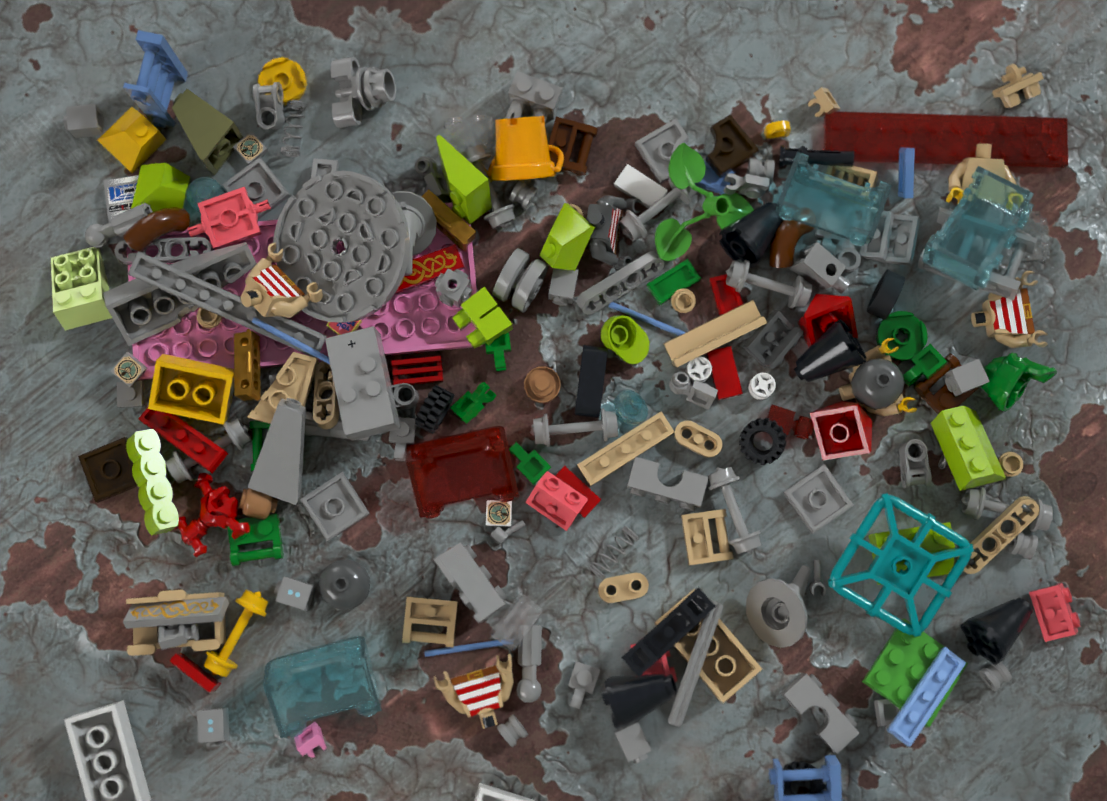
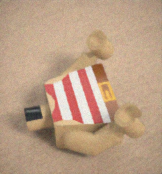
[241,243,323,318]
[971,271,1048,348]
[434,654,514,729]

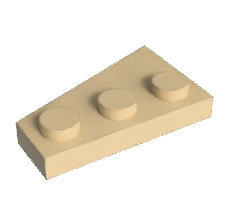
[247,352,319,424]

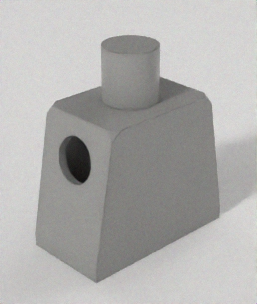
[789,242,850,294]

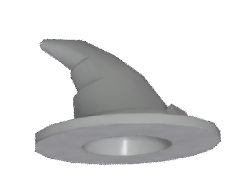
[391,191,436,276]
[746,565,811,648]

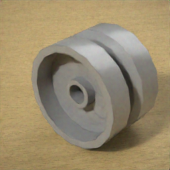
[492,248,549,313]

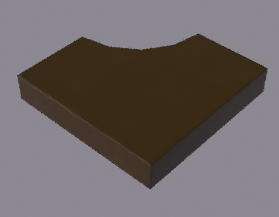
[705,114,760,178]

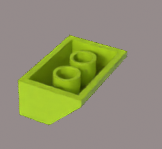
[930,406,1006,491]
[868,522,955,585]

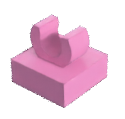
[294,722,326,758]

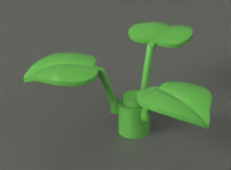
[655,143,754,261]

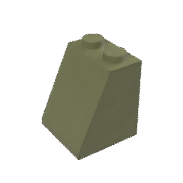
[172,89,244,176]

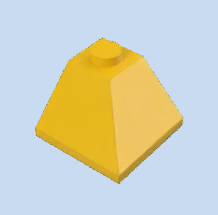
[97,107,166,173]

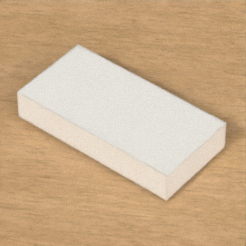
[614,164,668,208]

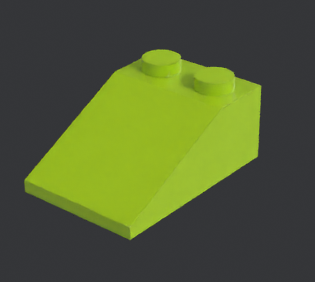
[436,134,492,224]

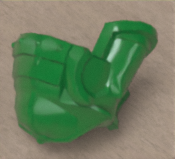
[981,352,1057,412]

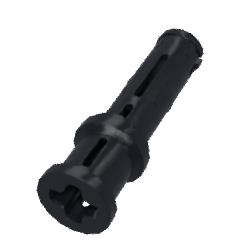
[779,145,854,168]

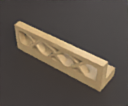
[663,300,767,367]

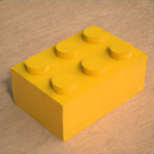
[148,354,234,424]

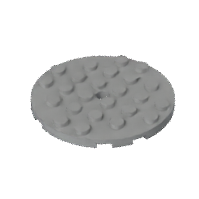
[273,171,410,323]

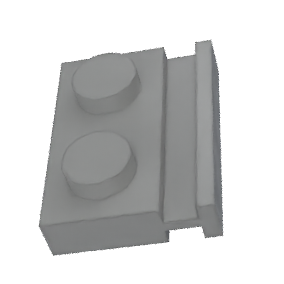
[158,623,199,650]

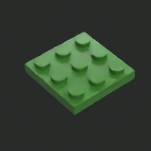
[862,618,968,728]

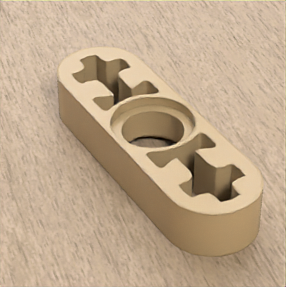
[313,361,339,430]

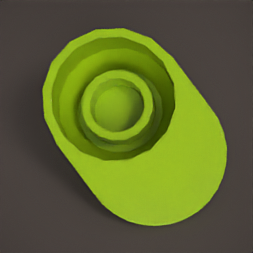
[600,315,649,364]

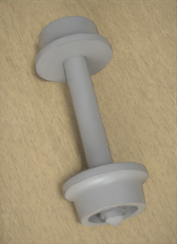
[461,144,516,229]
[619,178,697,241]
[726,260,812,308]
[530,408,622,447]
[165,418,252,483]
[707,467,762,555]
[961,487,1053,532]

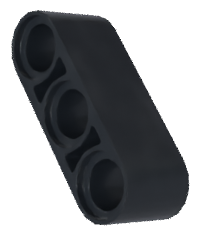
[575,345,608,418]

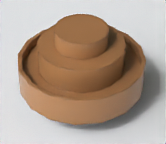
[524,366,560,403]

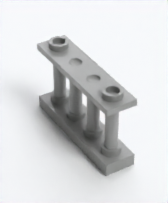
[918,207,1038,300]

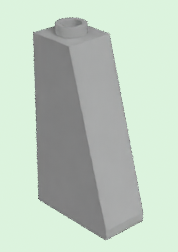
[247,398,306,505]

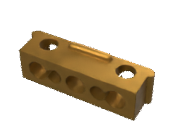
[421,190,476,251]
[234,329,261,401]

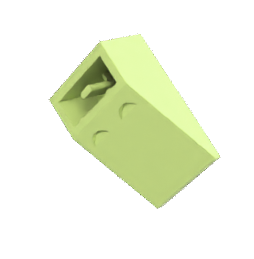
[51,247,112,330]

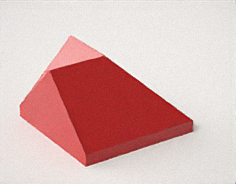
[798,294,858,347]
[810,401,872,460]

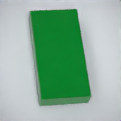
[646,259,701,306]

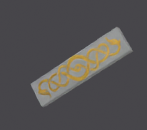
[123,597,229,629]

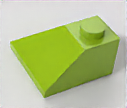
[539,203,595,271]

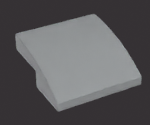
[860,210,921,266]

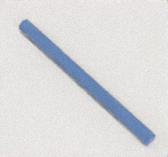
[608,302,686,336]
[251,317,330,365]
[424,638,513,657]

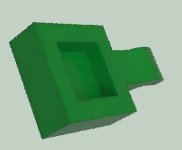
[485,332,511,372]
[903,344,947,387]
[450,382,497,424]
[509,442,551,485]

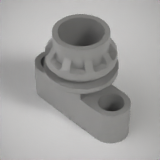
[331,57,396,128]

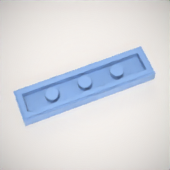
[887,647,966,747]

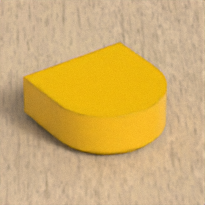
[764,120,791,139]

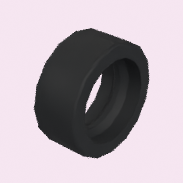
[867,269,905,320]

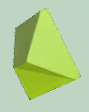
[131,163,190,212]

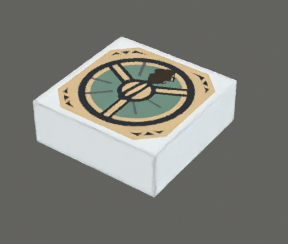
[486,500,512,527]

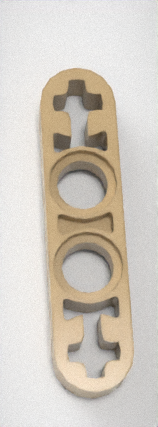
[957,496,1039,574]

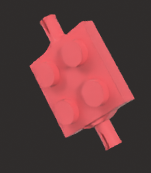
[187,187,271,250]

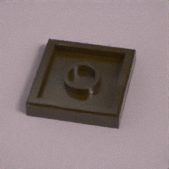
[78,437,138,503]

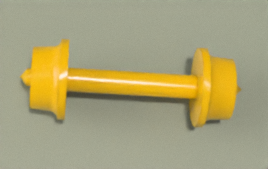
[204,590,269,677]

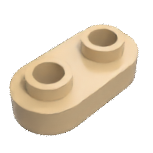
[674,421,722,458]
[598,573,649,603]

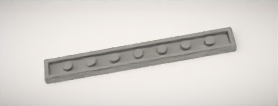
[128,251,327,358]

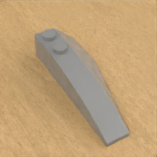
[103,242,257,346]

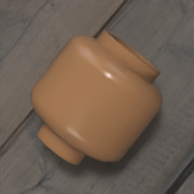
[239,488,278,520]

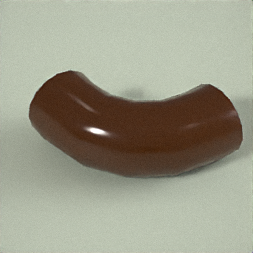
[123,207,190,252]
[769,209,816,268]

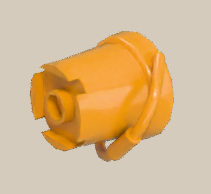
[487,116,564,181]

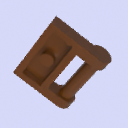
[548,117,598,176]
[914,353,979,414]

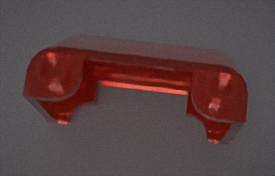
[406,426,519,519]

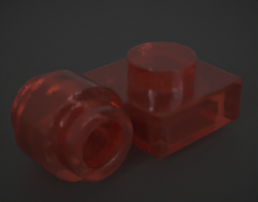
[767,404,814,440]

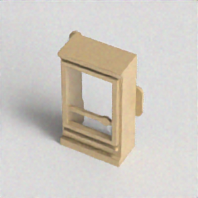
[126,590,226,656]

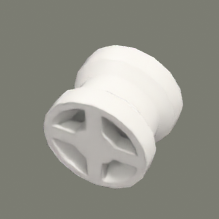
[685,356,712,383]
[748,372,776,400]

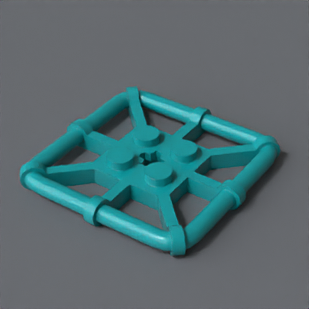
[828,493,974,637]

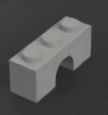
[626,457,709,511]
[780,673,859,754]

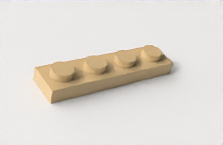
[577,412,675,487]

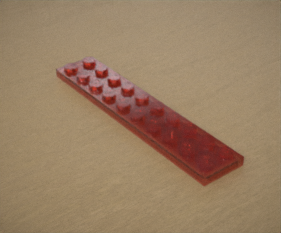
[824,111,1068,168]

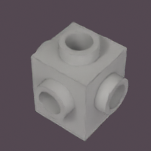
[435,269,472,308]

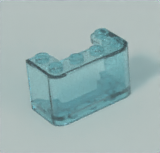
[922,166,1034,291]

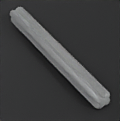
[668,601,723,727]

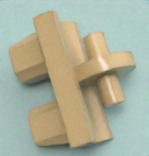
[992,64,1044,108]

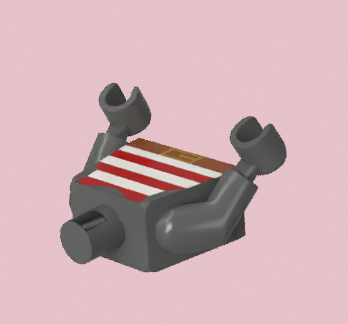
[587,195,641,271]

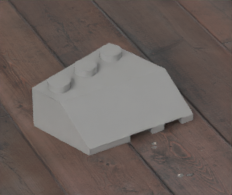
[434,542,507,623]

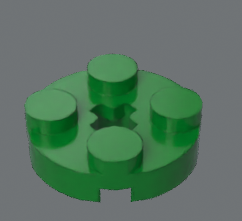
[876,311,928,361]

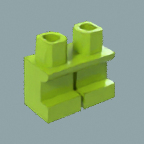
[453,287,513,349]

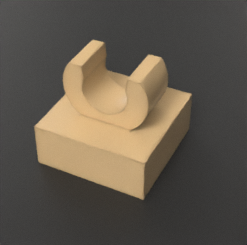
[808,87,841,118]

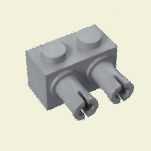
[504,71,562,121]

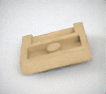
[681,509,734,566]
[402,597,458,648]

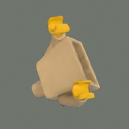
[946,144,1026,208]
[839,338,917,416]

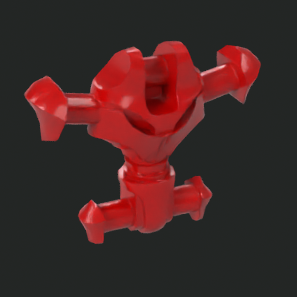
[174,473,250,557]

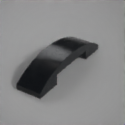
[621,587,716,677]

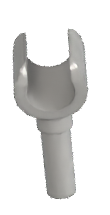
[490,520,525,544]
[809,560,826,596]

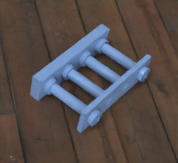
[123,30,188,128]
[769,755,842,801]

